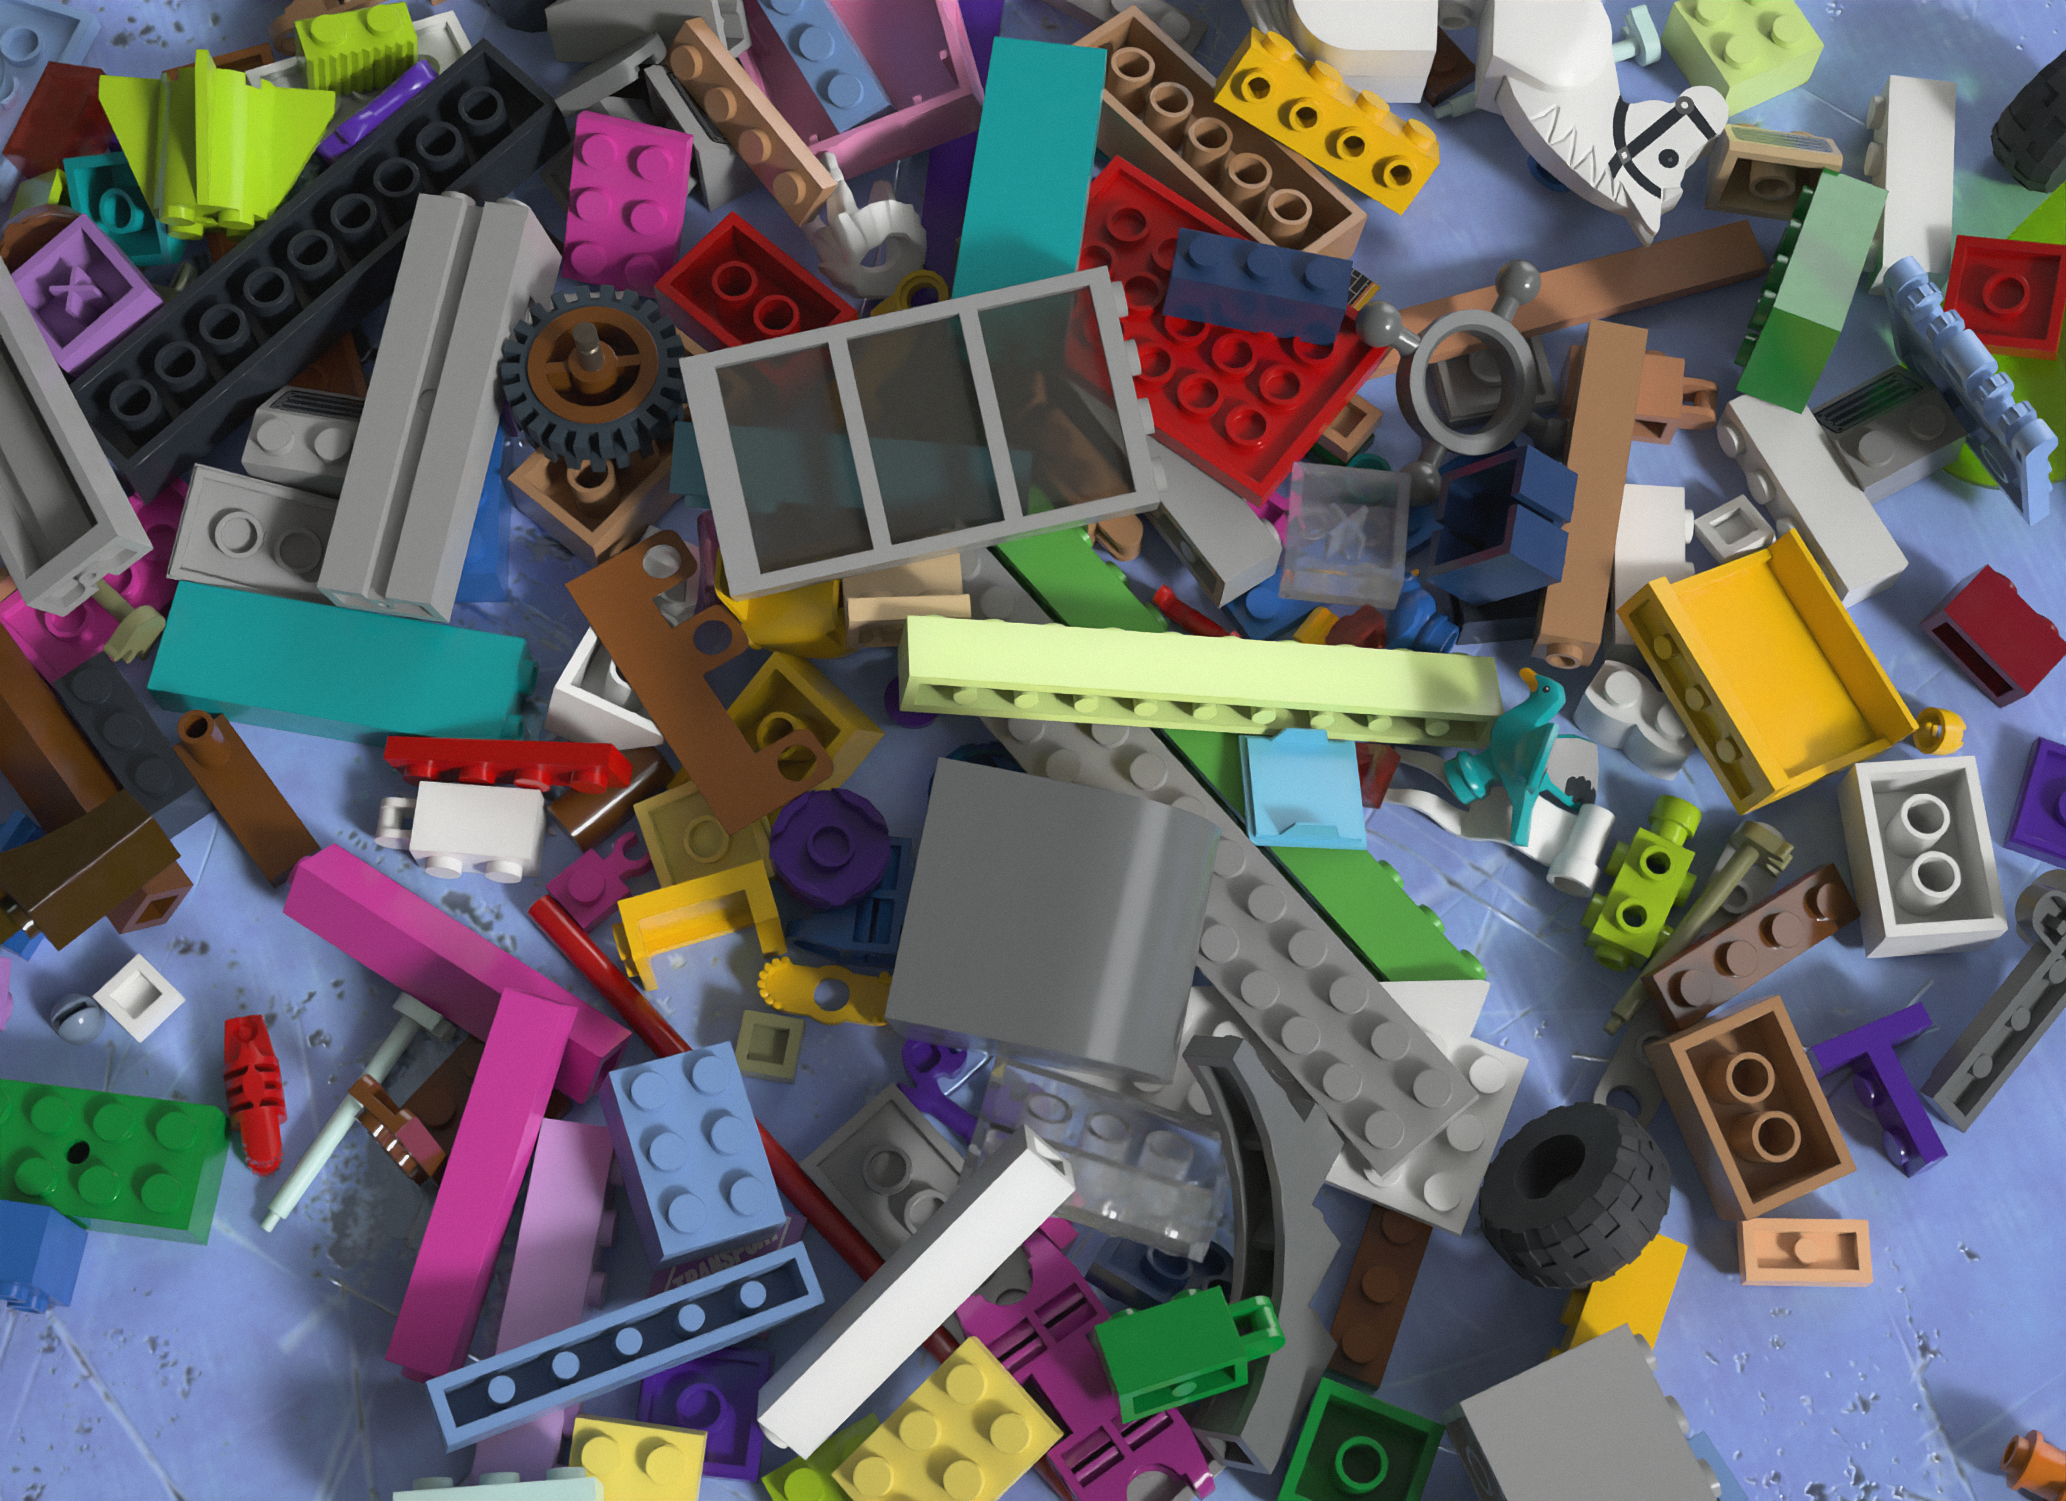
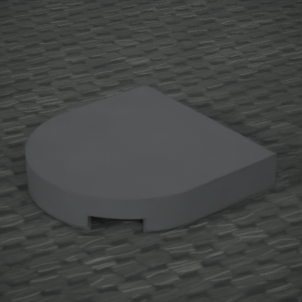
[554,32,668,118]

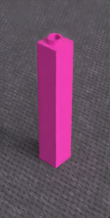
[282,843,633,1105]
[384,987,578,1384]

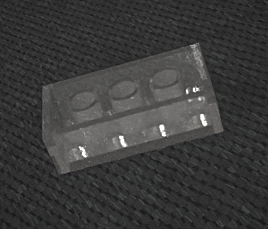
[957,1054,1229,1263]

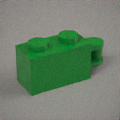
[1094,1286,1286,1424]

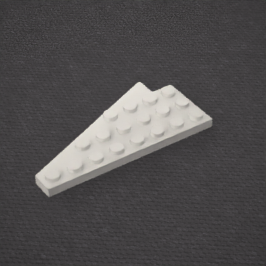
[1029,980,1529,1238]

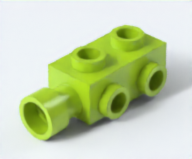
[1580,795,1703,972]

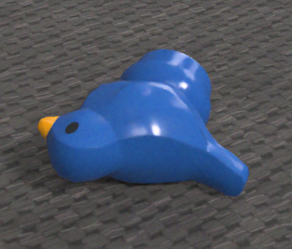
[1383,569,1460,654]

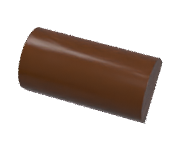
[545,746,675,854]

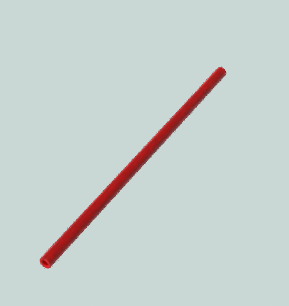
[527,894,1076,1501]

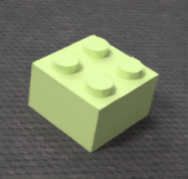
[1660,0,1824,117]

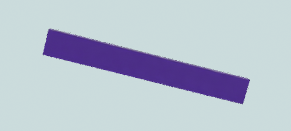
[911,0,1005,308]

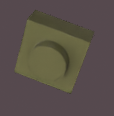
[735,1009,806,1085]

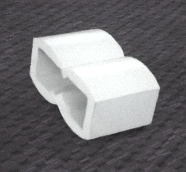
[1572,660,1696,780]

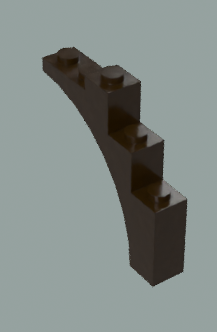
[0,789,181,952]

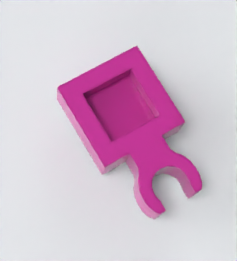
[545,831,654,935]

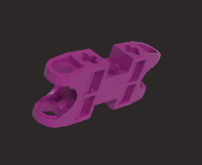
[953,1230,1216,1501]

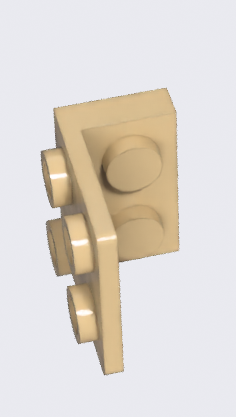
[840,530,971,648]

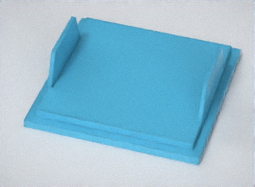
[1238,728,1367,850]

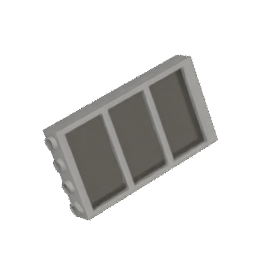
[679,266,1168,602]

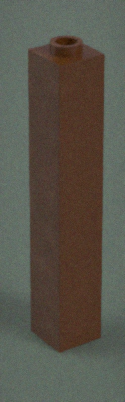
[0,621,194,935]

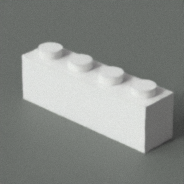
[1862,75,1956,296]
[1715,394,1909,609]

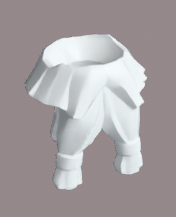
[800,152,927,300]

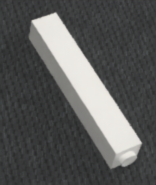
[757,1123,1076,1460]

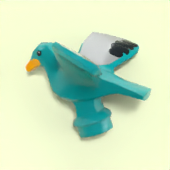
[1444,668,1599,847]

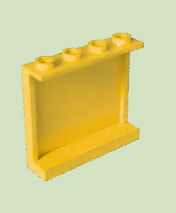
[1616,528,1920,816]

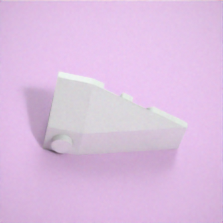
[544,525,702,750]

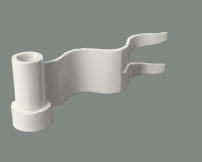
[1374,746,1615,898]

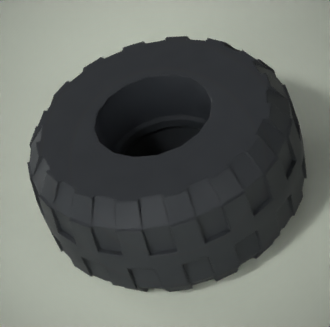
[1990,50,2066,194]
[1478,1102,1672,1289]

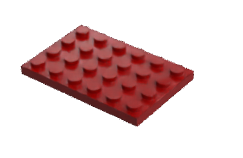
[1054,155,1393,509]

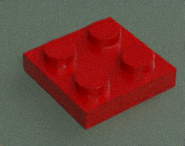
[1943,235,2066,361]

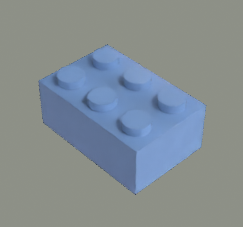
[598,1041,787,1273]

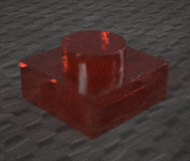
[1325,602,1386,649]
[1355,742,1401,809]

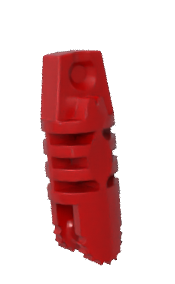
[222,1014,288,1178]

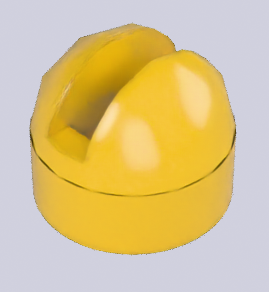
[1913,707,1966,756]

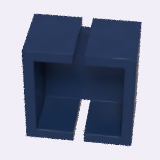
[1425,444,1578,607]

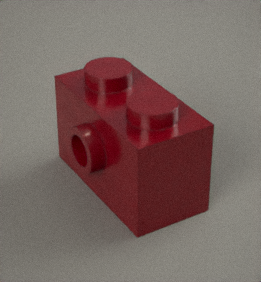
[1918,564,2066,708]

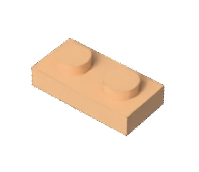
[1736,1218,1873,1287]

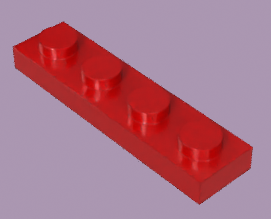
[383,736,633,794]

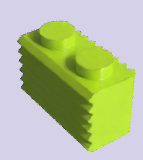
[293,1,418,98]

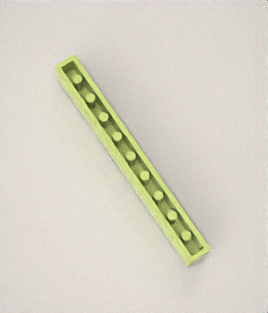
[898,614,1504,749]

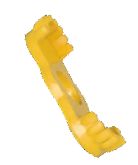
[757,956,893,1026]

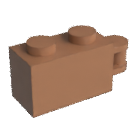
[1558,345,1719,445]

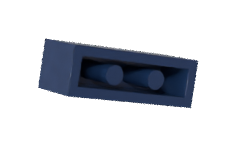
[1162,228,1353,347]

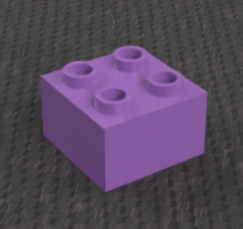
[11,213,167,379]

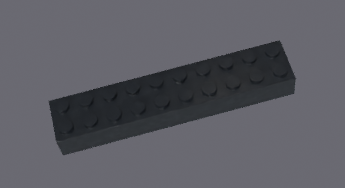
[69,38,571,506]

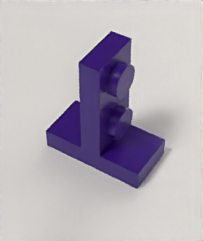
[1806,1002,1948,1178]

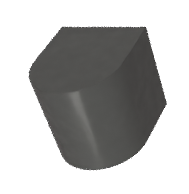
[884,757,1221,1085]

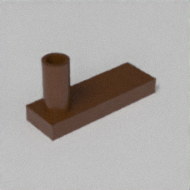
[173,710,322,889]

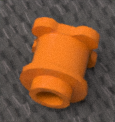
[2000,1429,2066,1501]

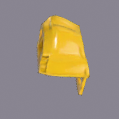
[714,539,861,659]

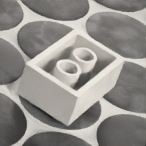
[1836,756,2008,958]

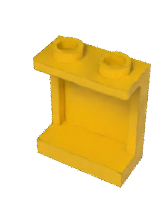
[611,860,788,992]

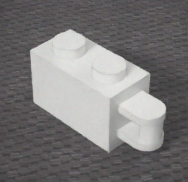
[374,781,548,883]

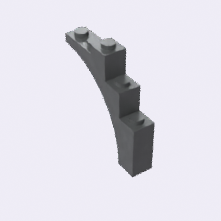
[1182,1035,1344,1475]

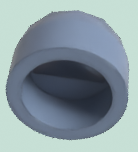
[50,993,106,1045]

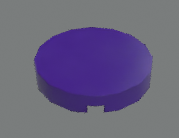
[769,788,891,909]

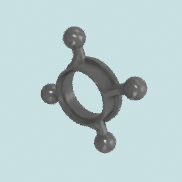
[1355,259,1568,508]

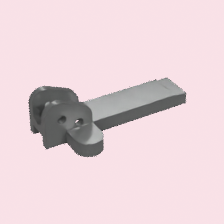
[1918,869,2066,1133]

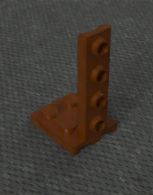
[348,1034,574,1189]

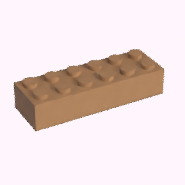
[1072,4,1368,260]

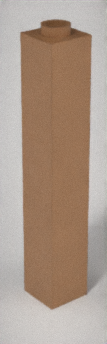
[1530,319,1649,669]

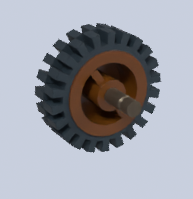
[501,284,688,472]

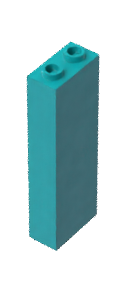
[947,36,1107,372]
[147,580,539,748]

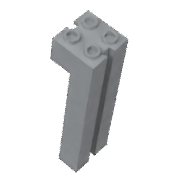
[317,191,562,623]
[0,256,154,617]

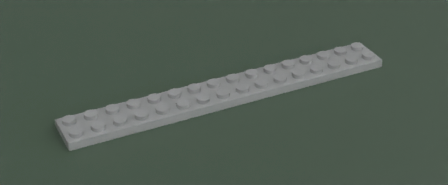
[791,411,1480,1181]

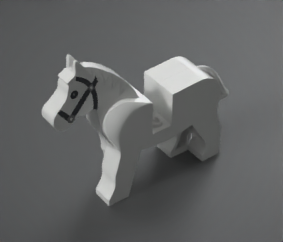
[1241,0,1729,247]

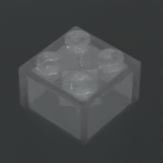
[1278,462,1411,610]

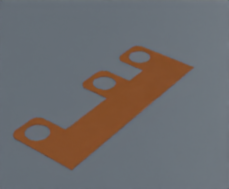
[564,530,834,837]

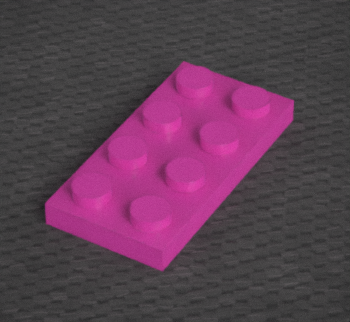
[0,477,189,695]

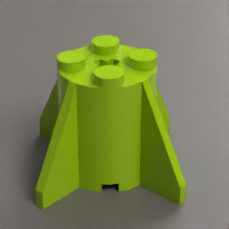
[99,49,336,243]

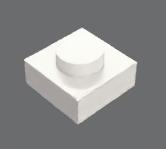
[1694,494,1776,565]
[92,953,186,1043]

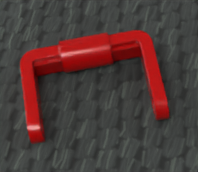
[1152,584,1243,639]

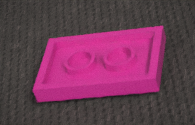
[561,110,694,299]

